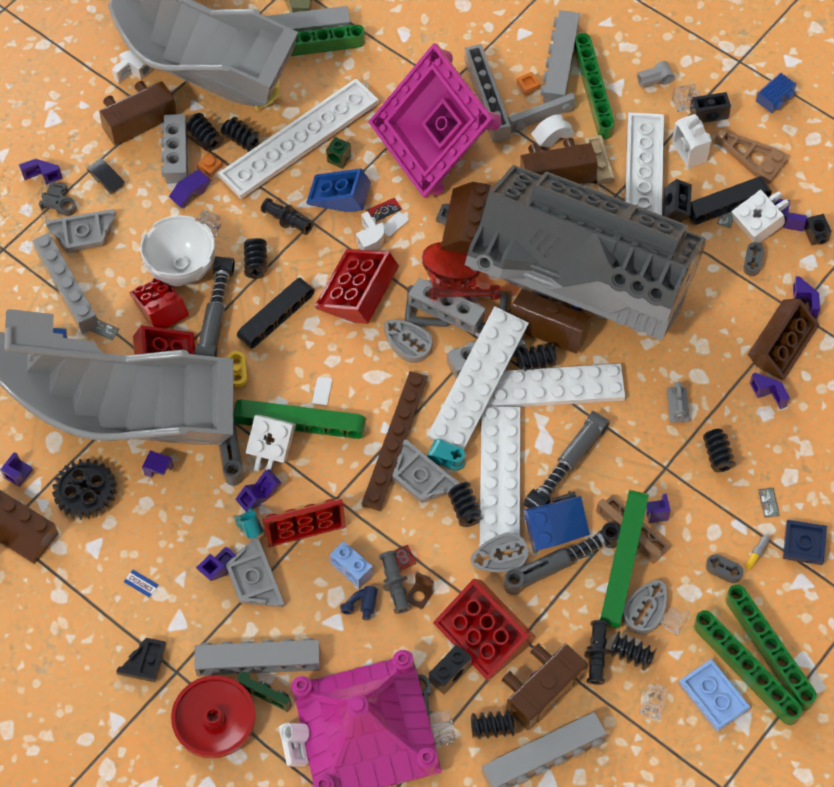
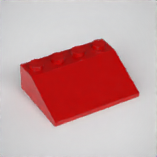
[314,249,399,324]
[133,325,195,355]
[262,499,346,547]
[433,579,536,681]

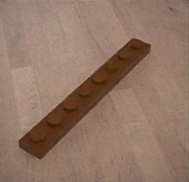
[362,371,428,511]

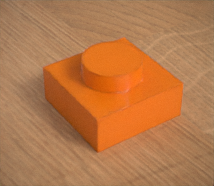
[517,72,541,95]
[197,153,223,177]

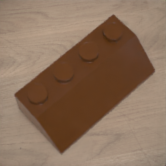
[441,182,491,254]
[747,299,819,380]
[0,490,59,564]

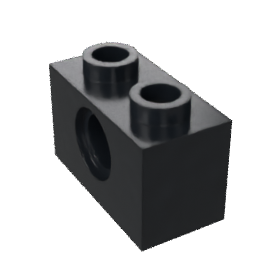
[690,92,731,123]
[663,179,692,223]
[429,644,472,695]

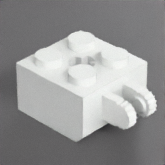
[672,114,712,169]
[731,190,789,243]
[246,414,296,472]

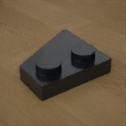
[116,638,167,682]

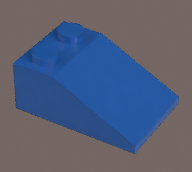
[306,168,371,212]
[523,496,590,551]

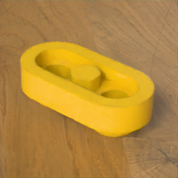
[227,351,247,388]

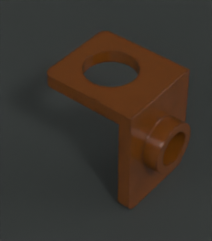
[407,572,434,609]

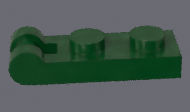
[238,671,292,712]

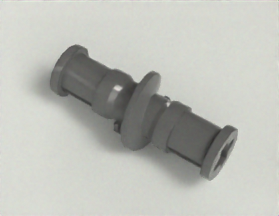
[379,551,412,614]

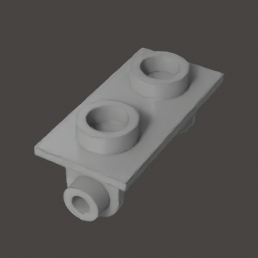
[667,382,689,422]

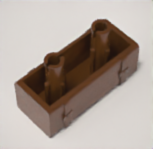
[99,81,177,145]
[520,138,598,184]
[510,289,592,354]
[501,643,588,730]

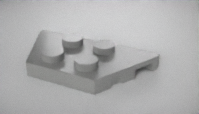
[45,209,116,252]
[392,439,460,503]
[226,536,284,607]

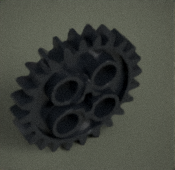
[52,458,117,520]

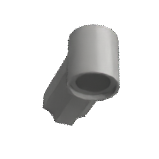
[637,61,675,87]

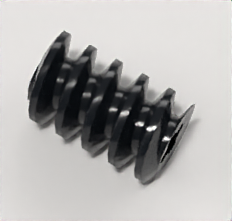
[186,113,224,151]
[220,116,260,152]
[244,238,268,279]
[515,342,557,372]
[703,428,736,472]
[448,482,483,527]
[611,631,657,671]
[471,710,515,739]

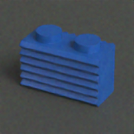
[756,73,797,113]

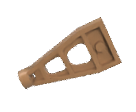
[715,128,789,184]

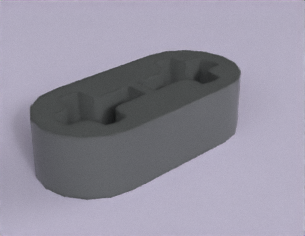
[743,242,764,276]
[706,554,743,583]

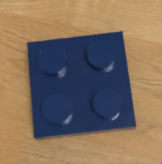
[782,520,827,565]

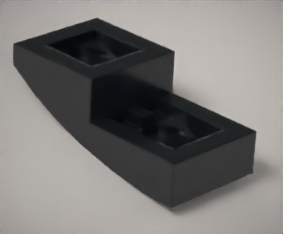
[86,158,125,194]

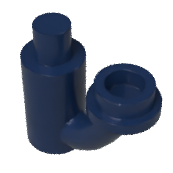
[340,586,378,620]

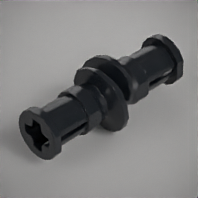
[261,198,313,235]
[584,620,611,685]

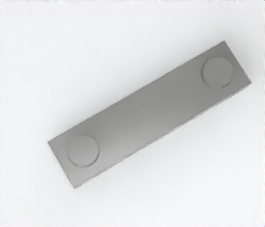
[508,93,575,133]

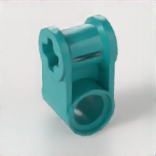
[427,439,465,471]
[233,508,263,539]

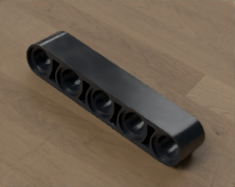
[689,176,772,225]
[237,277,315,349]

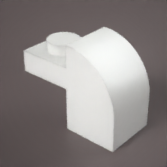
[112,50,153,84]
[531,115,575,148]
[356,211,385,251]

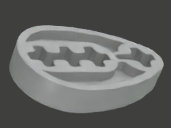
[384,319,432,363]
[471,532,528,572]
[623,580,667,634]

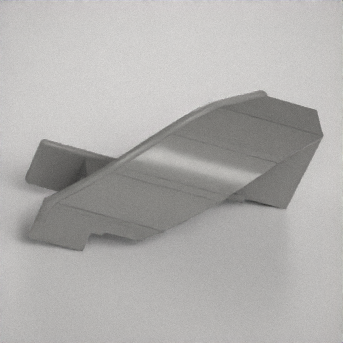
[108,0,298,106]
[0,309,233,445]

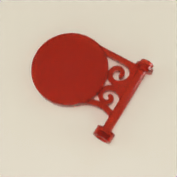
[422,242,501,301]

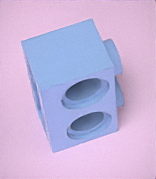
[330,541,373,589]

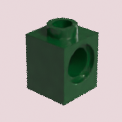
[326,137,351,169]

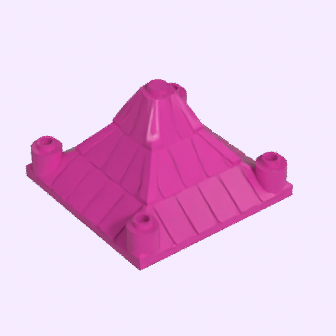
[368,43,501,198]
[291,650,442,787]

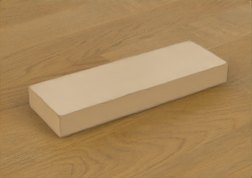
[584,135,615,185]

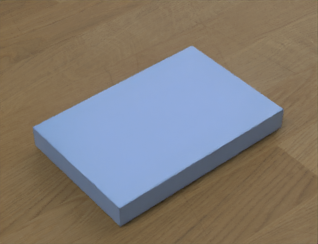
[678,659,751,732]

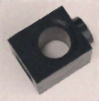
[804,214,832,246]

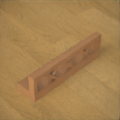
[596,495,670,564]

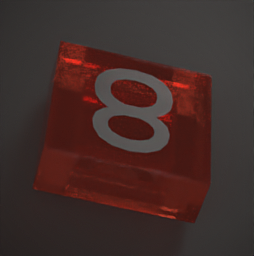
[394,545,416,571]

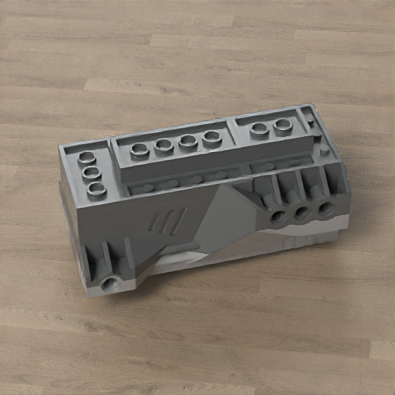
[465,165,706,340]

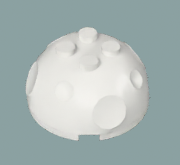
[140,215,215,286]

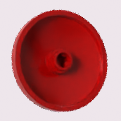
[171,675,256,759]

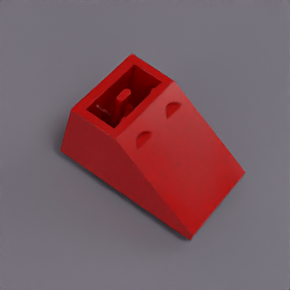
[129,278,189,328]

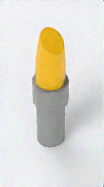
[746,535,770,570]

